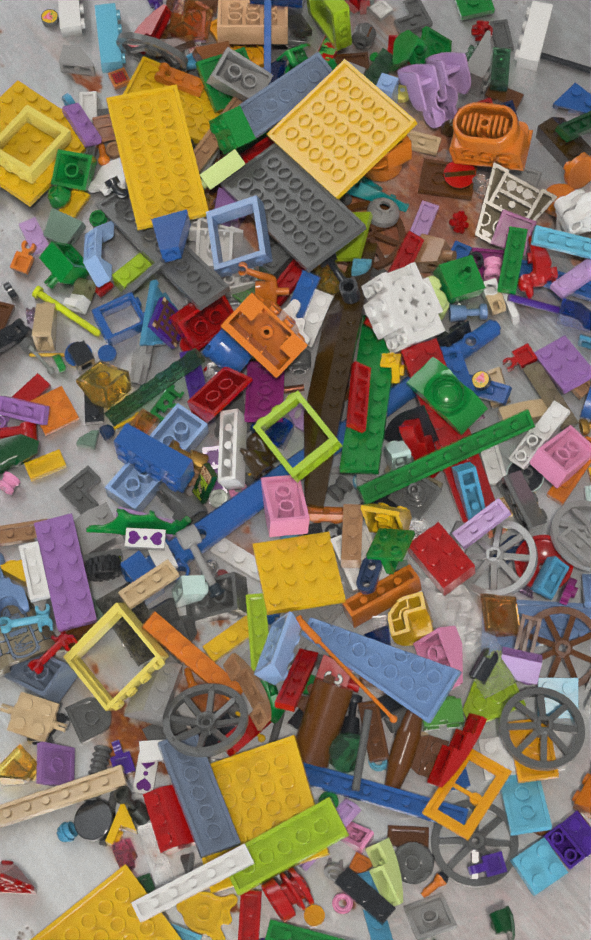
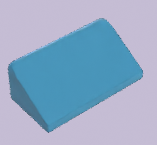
[531,556,569,600]

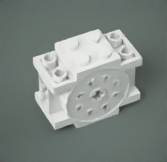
[361,262,445,354]

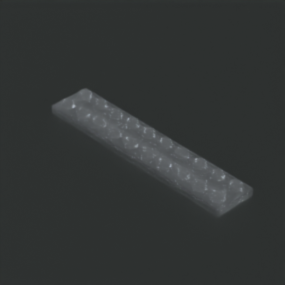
[404,517,517,699]

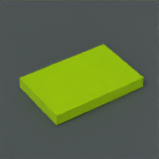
[335,212,373,262]

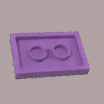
[534,335,591,394]

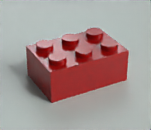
[408,522,476,596]

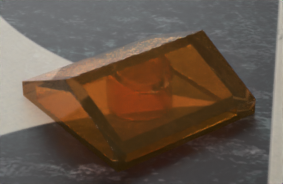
[480,593,520,637]

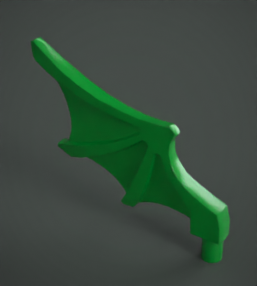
[86,508,191,535]

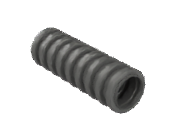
[84,745,112,802]

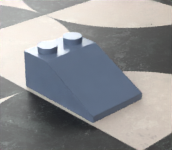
[4,655,78,703]

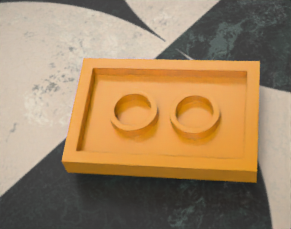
[507,719,559,783]

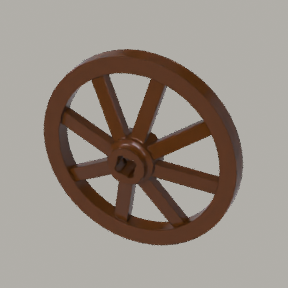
[341,201,406,270]
[519,606,591,687]

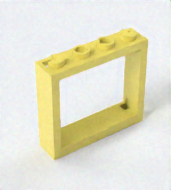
[63,603,169,711]

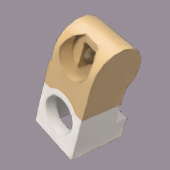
[480,278,506,316]

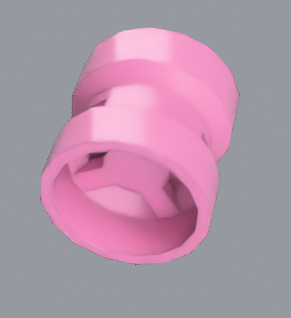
[484,256,502,281]

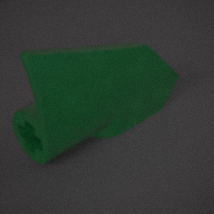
[0,434,40,475]
[489,906,515,940]

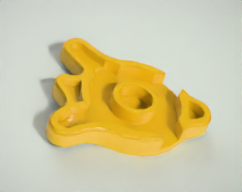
[176,891,238,940]

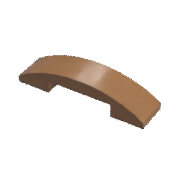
[223,653,272,731]

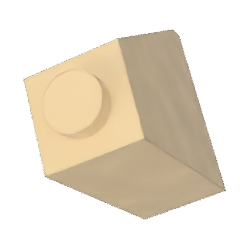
[32,302,57,352]

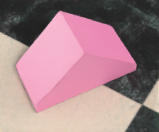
[341,821,374,854]

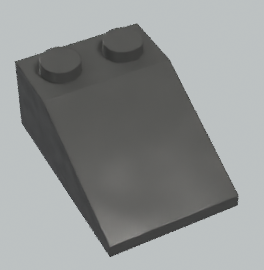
[186,572,248,623]

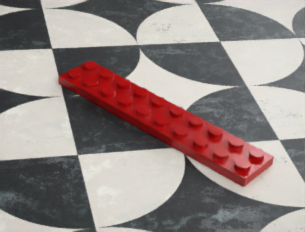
[400,338,495,523]

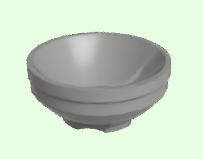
[367,198,400,228]

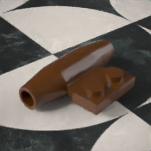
[384,709,449,789]

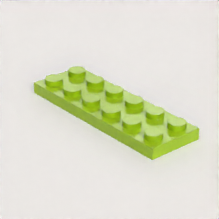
[229,797,349,896]

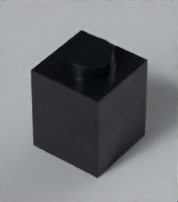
[67,340,95,373]

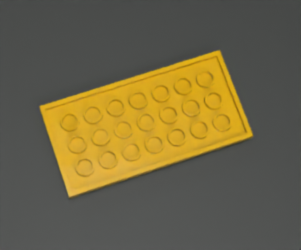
[106,84,209,230]

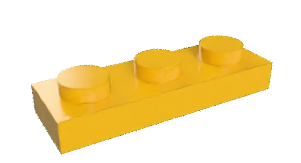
[202,615,249,663]

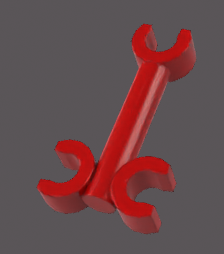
[27,631,78,675]

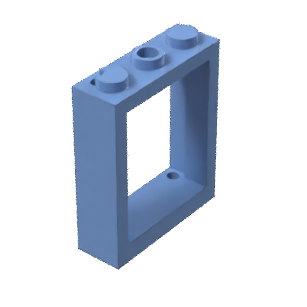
[206,195,273,277]

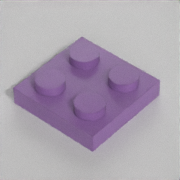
[36,742,75,787]

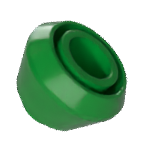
[48,186,71,209]

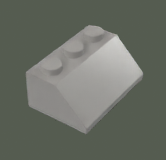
[124,660,182,727]

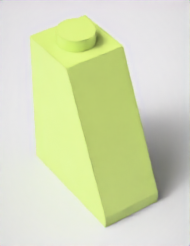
[200,149,245,190]

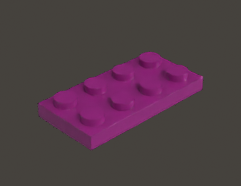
[244,361,285,422]

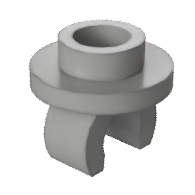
[324,858,345,880]

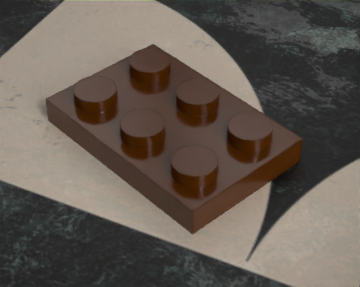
[418,158,477,201]

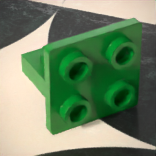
[366,528,415,574]

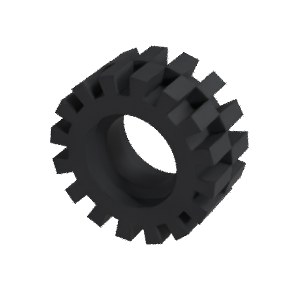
[85,554,122,582]

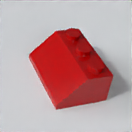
[169,295,234,352]
[187,367,253,423]
[143,785,195,855]

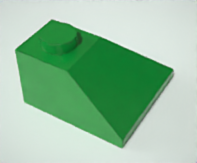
[51,149,97,191]

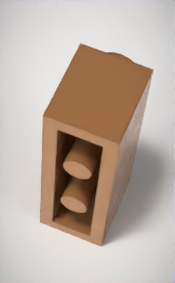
[341,504,363,568]

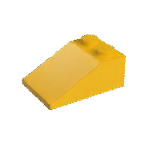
[361,503,412,533]

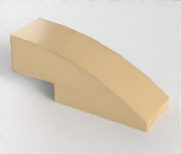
[497,399,548,423]

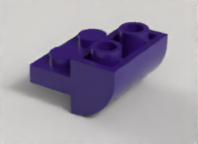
[544,810,591,870]

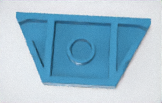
[139,279,179,346]

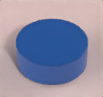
[98,345,117,364]

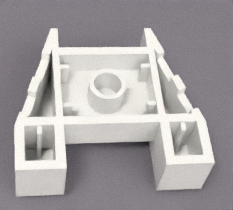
[175,217,244,288]

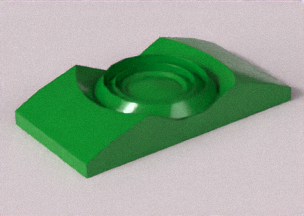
[406,357,488,436]

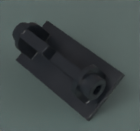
[435,321,471,347]

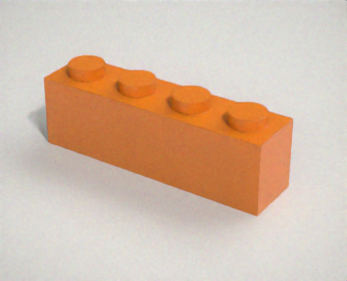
[342,564,422,628]

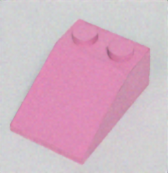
[529,425,591,488]
[261,475,310,537]
[413,626,463,690]

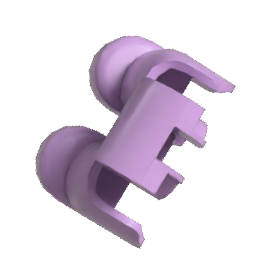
[397,52,471,128]

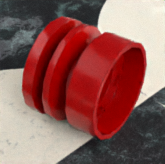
[261,867,314,923]

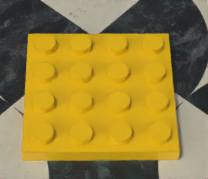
[252,532,346,615]

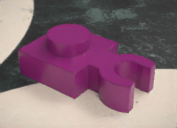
[559,577,578,606]

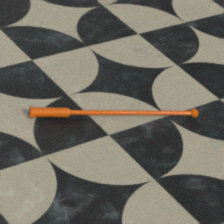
[296,615,398,723]

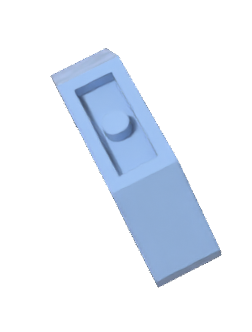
[83,221,114,287]

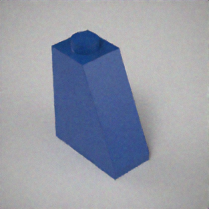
[151,209,191,263]

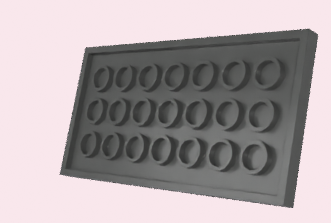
[220,143,366,273]

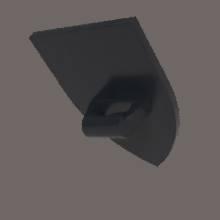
[384,405,439,442]

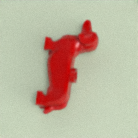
[518,234,558,299]

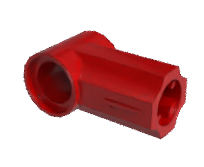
[0,422,37,440]

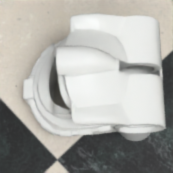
[554,189,591,235]

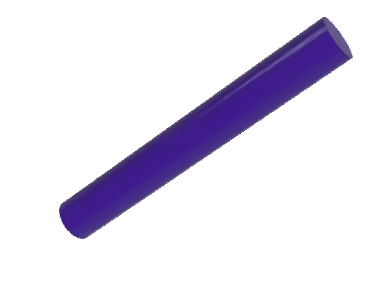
[507,294,560,314]

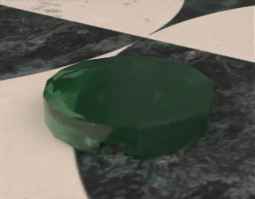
[329,732,360,773]

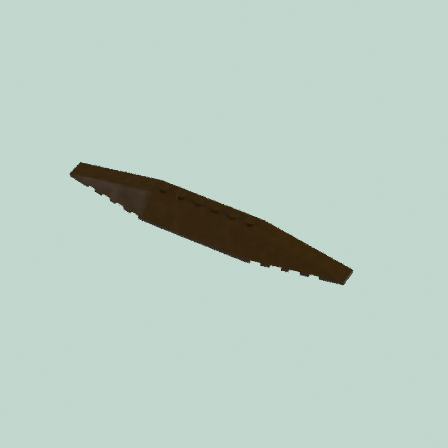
[304,242,378,508]

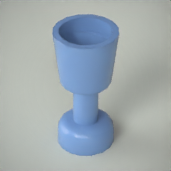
[448,303,488,323]

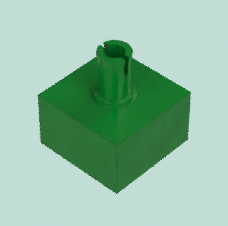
[39,241,90,289]
[433,255,486,304]

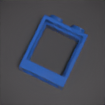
[91,292,145,346]

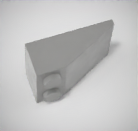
[468,30,491,98]
[206,47,274,101]
[74,502,125,555]

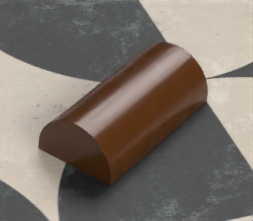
[296,677,354,768]

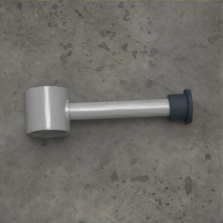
[175,524,225,598]

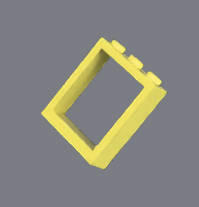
[0,105,71,184]

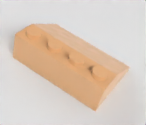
[217,0,288,45]

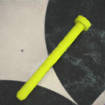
[32,286,101,337]

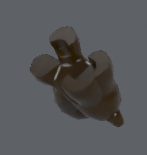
[240,432,282,480]

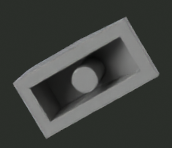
[59,45,96,77]

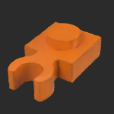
[10,240,37,275]

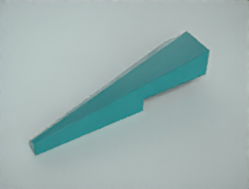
[346,176,410,212]

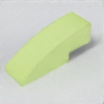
[365,838,403,906]

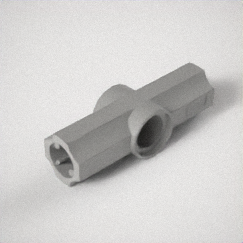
[129,333,154,389]

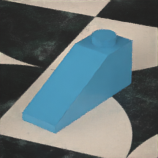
[452,462,486,521]

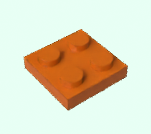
[30,386,79,437]

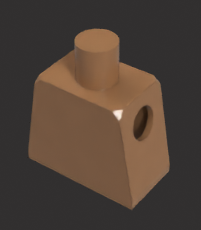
[414,234,457,273]

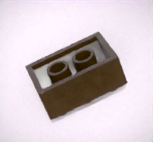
[536,117,591,167]

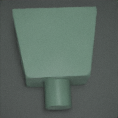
[43,208,86,245]

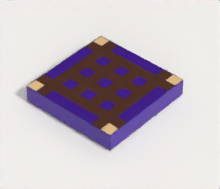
[147,297,181,349]

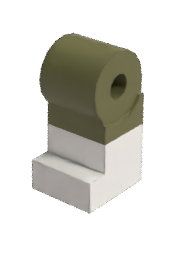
[63,278,96,314]

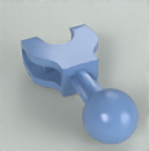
[0,552,30,618]

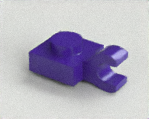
[110,740,136,775]
[467,851,507,877]

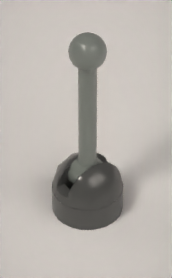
[20,336,54,374]

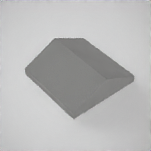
[403,893,457,940]

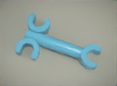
[0,604,53,633]

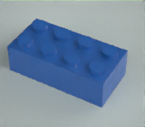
[114,423,195,493]

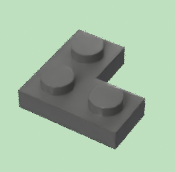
[394,0,433,34]
[59,465,101,515]

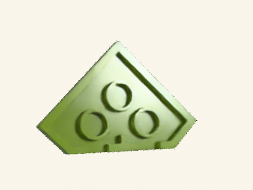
[463,651,526,723]

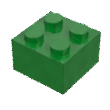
[208,105,256,154]

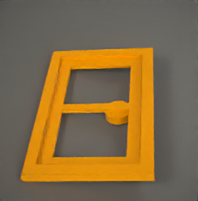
[422,749,512,841]

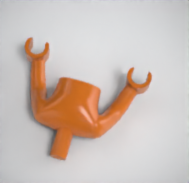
[238,262,289,303]

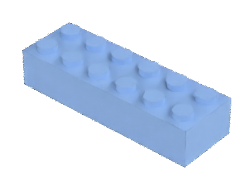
[105,403,209,512]

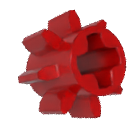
[471,20,493,41]

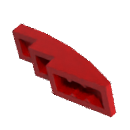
[427,713,487,788]

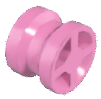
[0,471,21,495]

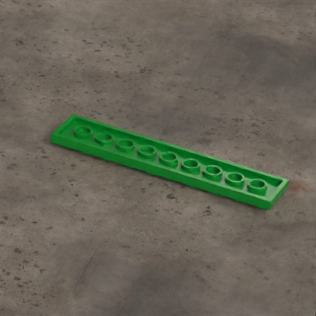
[339,315,392,475]

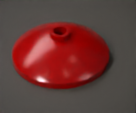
[514,535,573,588]

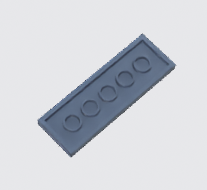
[238,52,333,138]
[157,734,241,858]

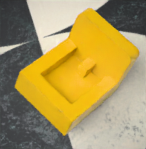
[380,353,405,383]

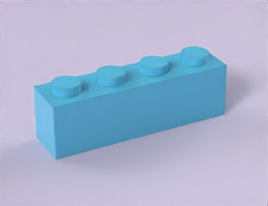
[95,3,126,73]

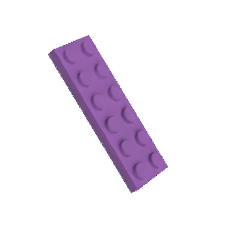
[34,513,98,632]

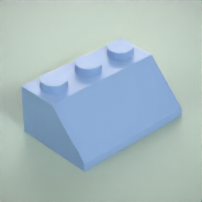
[254,611,301,685]

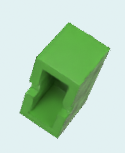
[422,696,464,731]

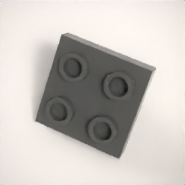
[388,478,442,522]

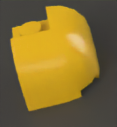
[388,591,434,646]

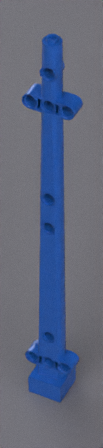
[120,319,501,606]

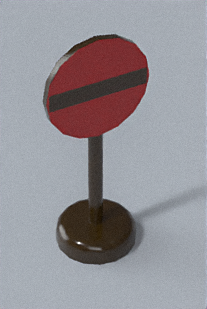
[441,119,476,189]

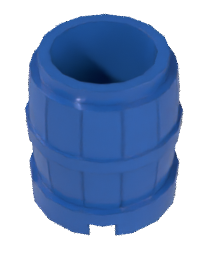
[201,328,253,372]

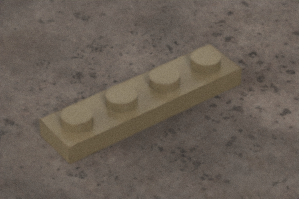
[523,363,579,430]

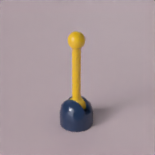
[99,411,142,441]

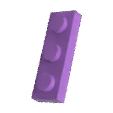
[62,102,102,148]
[0,396,50,425]

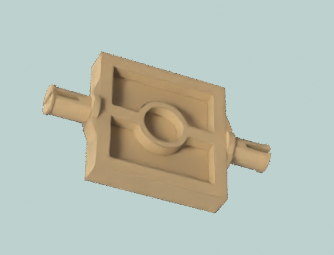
[0,692,68,742]

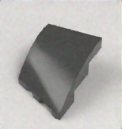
[147,598,197,663]

